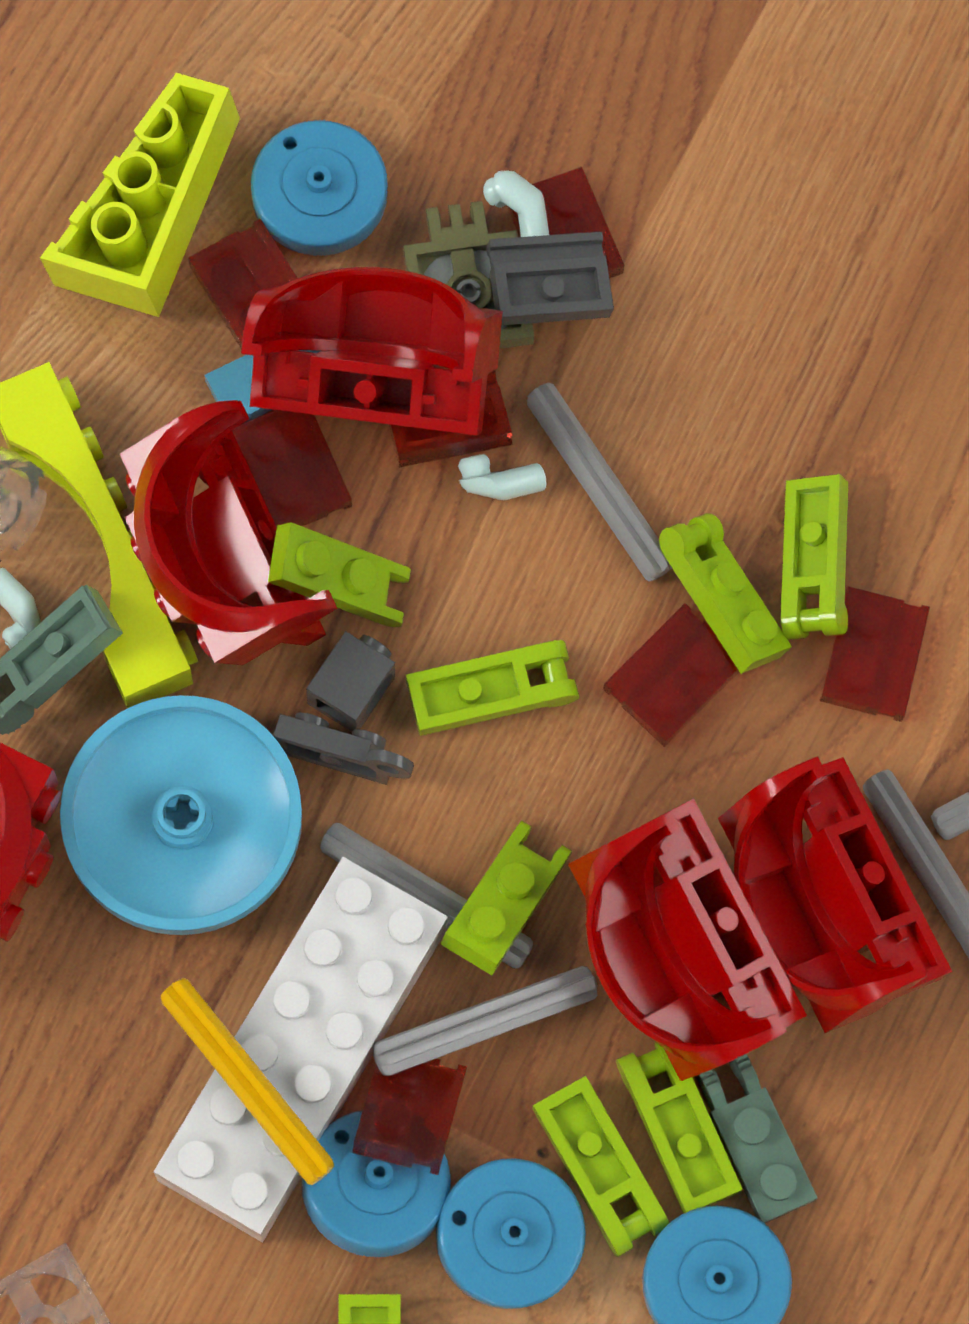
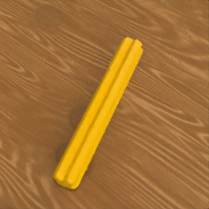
[161,978,334,1185]

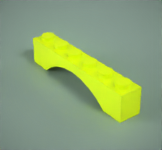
[0,362,198,709]

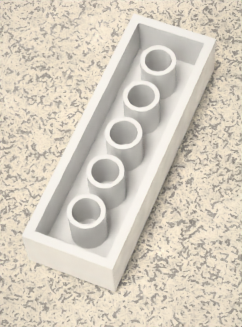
[154,857,448,1243]

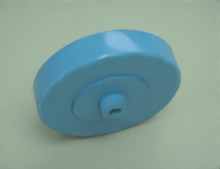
[251,120,388,256]
[302,1109,451,1257]
[436,1158,586,1309]
[642,1206,792,1324]

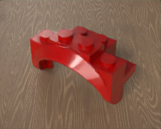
[241,267,503,436]
[120,400,338,666]
[0,742,61,942]
[718,756,953,1034]
[568,798,807,1081]

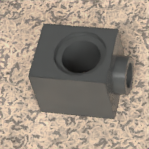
[306,631,395,732]

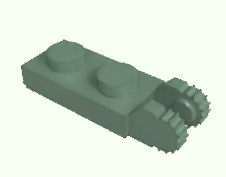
[0,585,123,735]
[696,1054,818,1223]

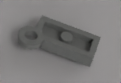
[273,713,414,785]

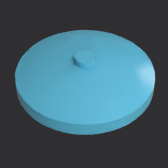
[60,695,302,935]

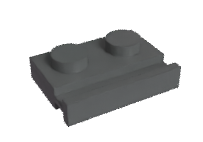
[486,232,614,325]

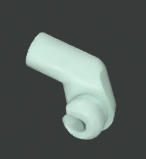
[483,171,549,237]
[458,454,546,500]
[0,568,41,649]

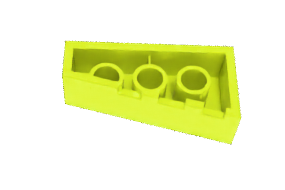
[40,73,240,317]

